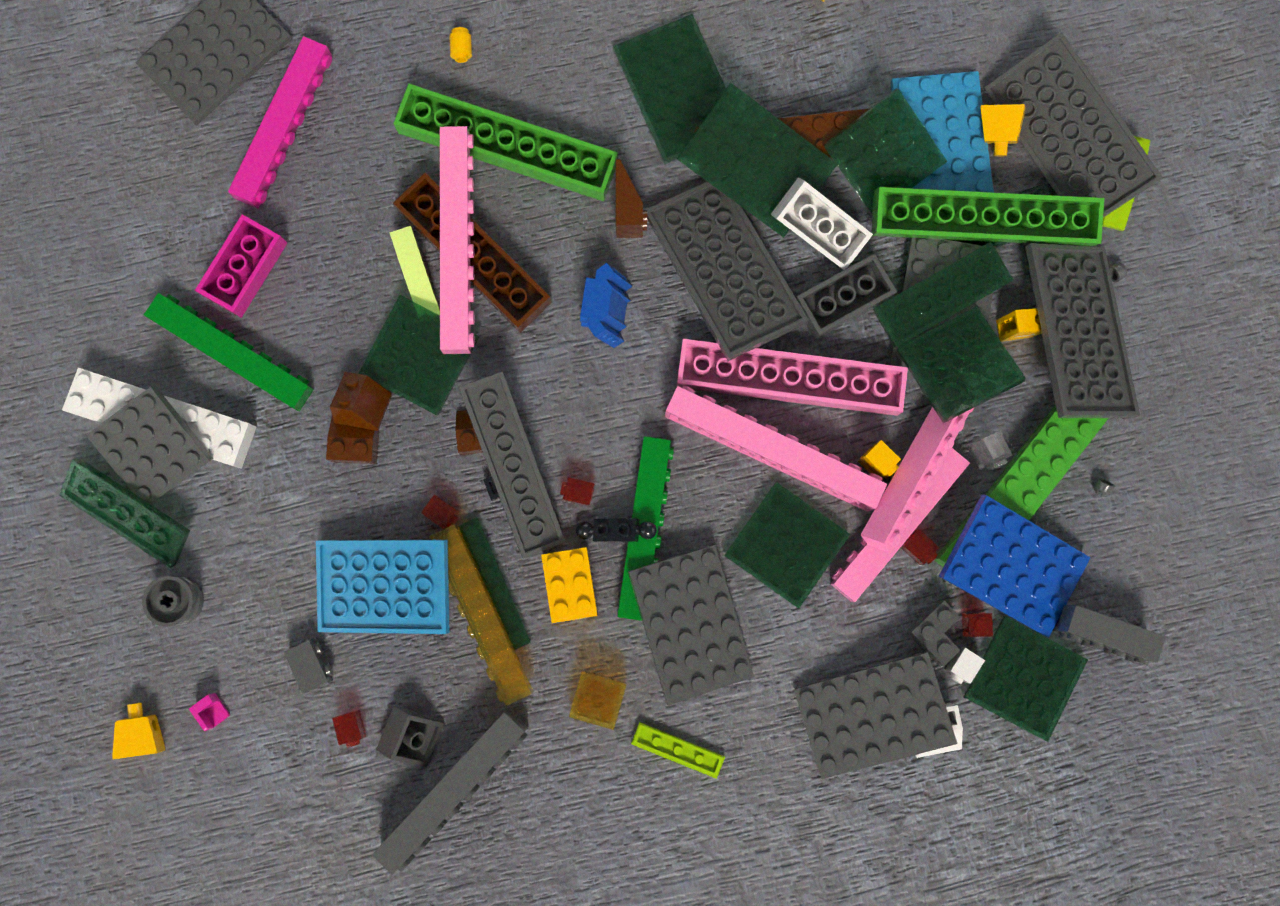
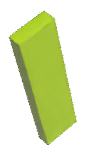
[631,722,725,779]

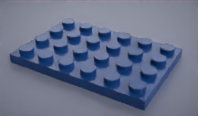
[939,494,1091,638]

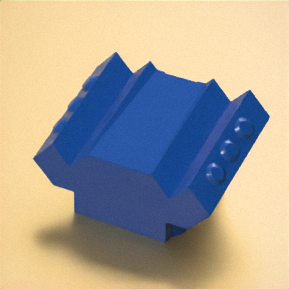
[580,263,633,348]

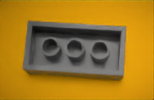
[796,254,897,340]
[1053,605,1166,666]

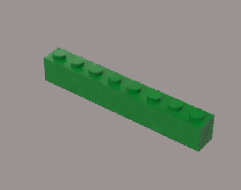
[144,293,314,412]
[617,436,674,621]

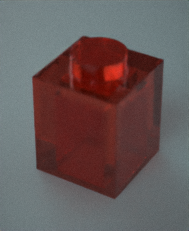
[560,477,595,507]
[421,495,459,530]
[900,529,939,565]
[962,613,993,637]
[332,710,366,747]

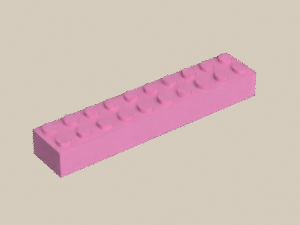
[676,339,908,416]
[665,386,887,512]

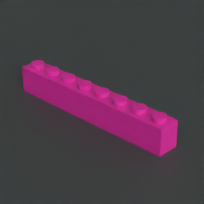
[228,36,332,209]

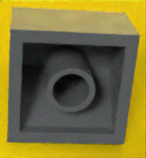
[376,706,444,767]

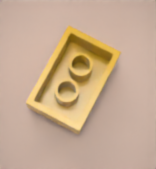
[541,547,598,623]

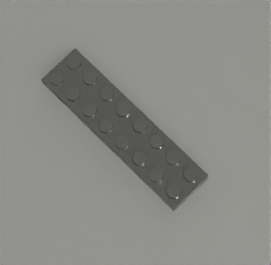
[458,371,565,559]

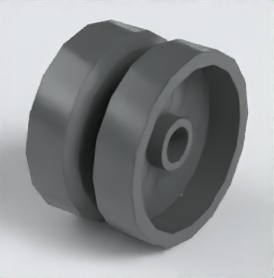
[142,576,204,627]

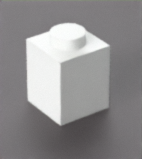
[945,647,985,684]

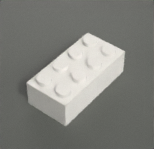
[771,178,873,270]

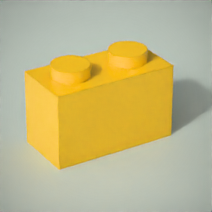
[858,440,901,478]

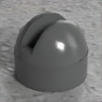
[1109,263,1127,282]
[1094,478,1115,497]

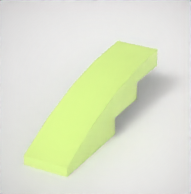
[389,226,440,322]

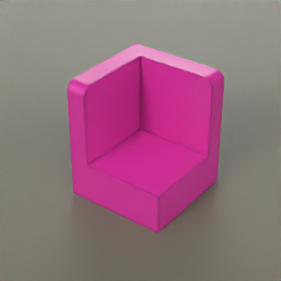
[189,693,230,731]

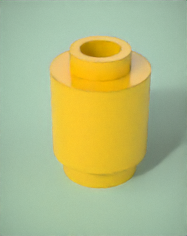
[449,27,472,63]

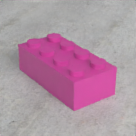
[195,214,287,318]

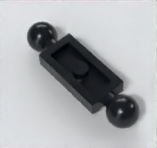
[576,518,657,542]

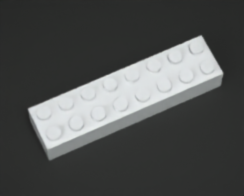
[62,368,257,469]

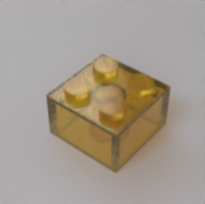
[569,670,627,730]

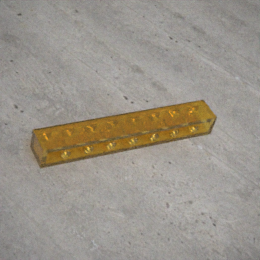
[429,524,534,706]

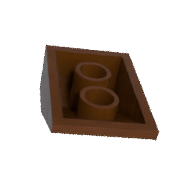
[616,159,647,238]
[326,416,380,464]

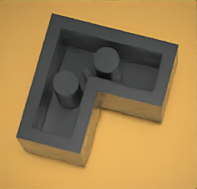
[906,600,961,666]

